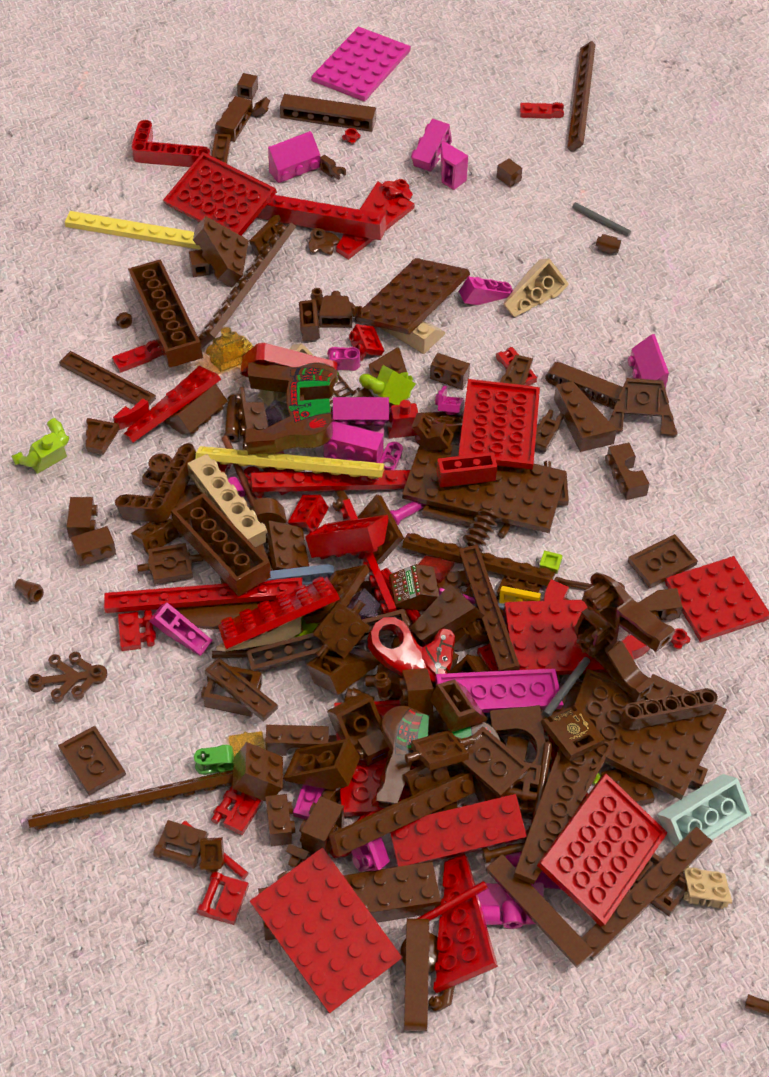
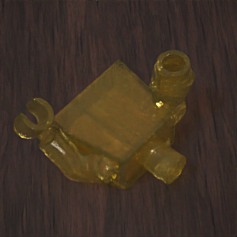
[206,327,254,372]

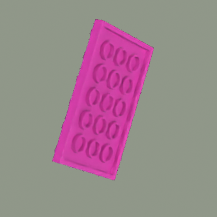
[311,26,411,102]

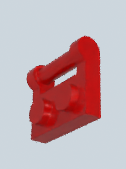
[196,872,249,925]

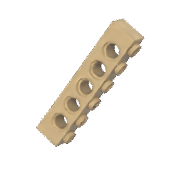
[187,454,267,547]

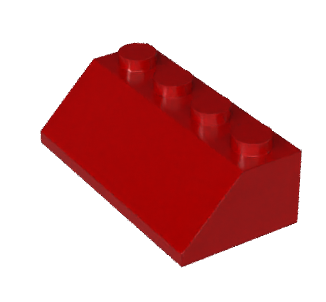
[305,514,389,559]

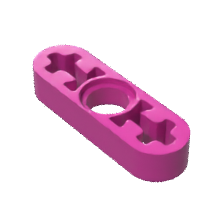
[379,442,403,470]

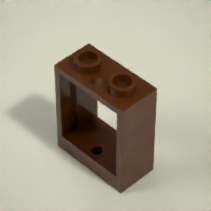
[201,666,263,717]

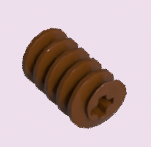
[463,509,501,552]

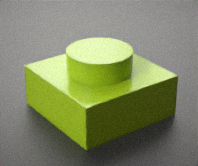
[539,550,563,574]

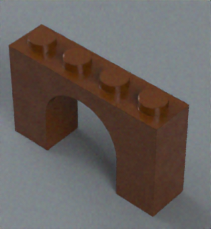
[490,705,552,792]

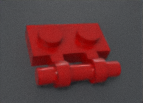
[118,610,156,651]
[211,786,263,835]

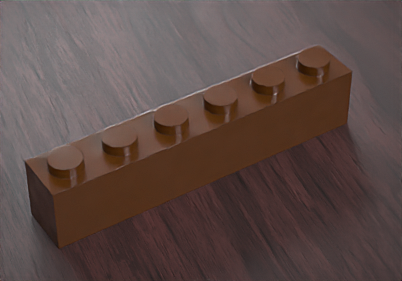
[280,94,376,132]

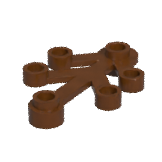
[28,652,108,702]

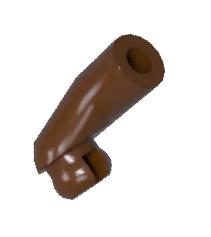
[332,490,349,512]
[428,986,455,1011]

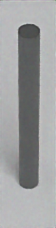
[572,202,631,237]
[542,657,591,718]

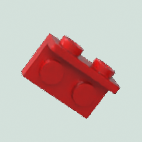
[349,324,384,361]
[287,495,329,533]

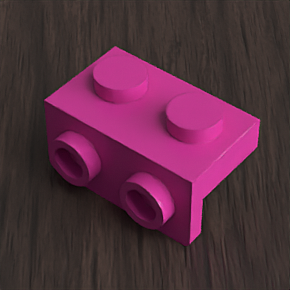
[435,386,464,415]

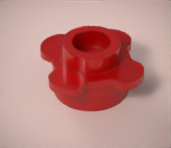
[342,128,361,144]
[670,628,691,649]

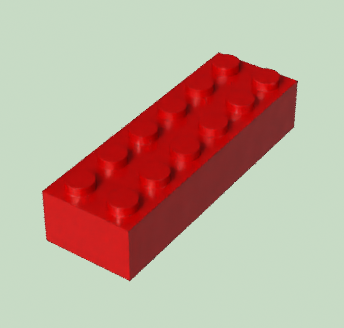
[390,794,527,867]

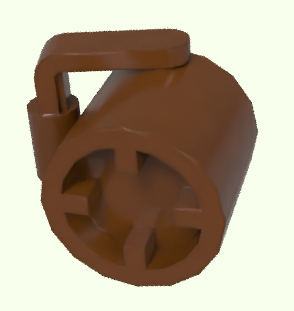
[142,453,172,488]

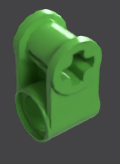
[194,745,234,775]

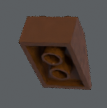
[283,738,360,790]

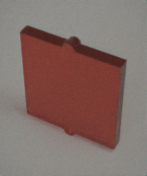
[418,556,454,583]

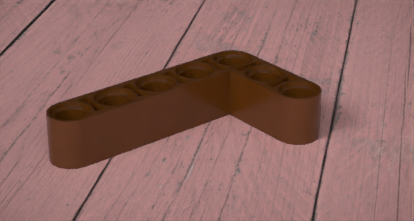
[115,443,196,522]

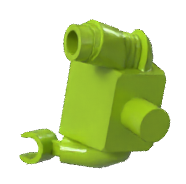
[359,365,416,405]
[11,418,69,474]

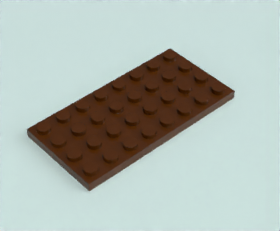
[402,444,566,534]

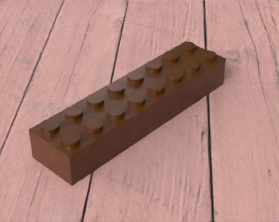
[128,259,203,368]
[258,861,441,941]

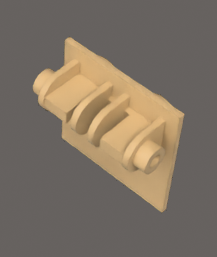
[684,867,732,909]

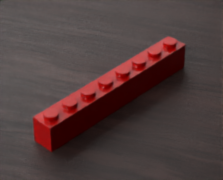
[256,195,386,240]

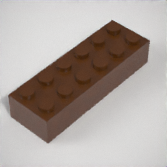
[171,493,271,596]

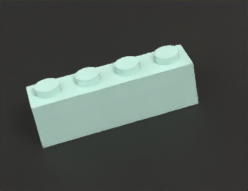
[657,774,751,846]

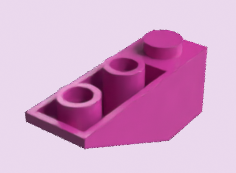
[458,276,513,305]

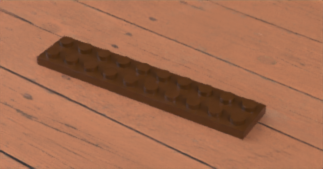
[198,222,296,348]

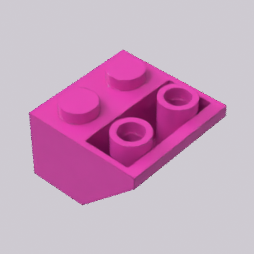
[440,141,468,190]
[351,837,390,872]

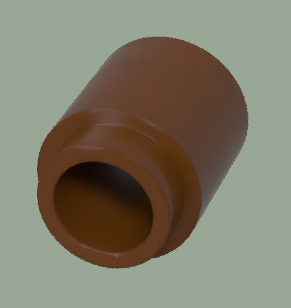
[596,234,622,254]

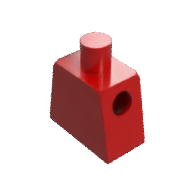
[386,400,418,439]

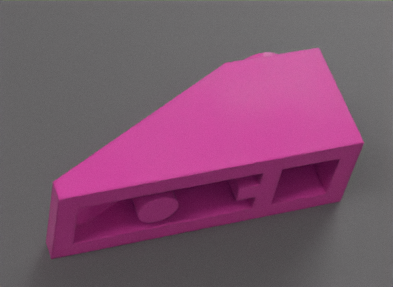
[149,602,213,656]

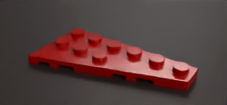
[336,181,415,260]
[124,366,221,442]
[433,854,498,993]

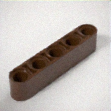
[545,362,623,409]
[620,688,718,730]
[404,918,429,1031]

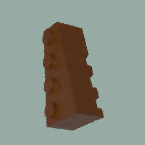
[554,381,617,452]

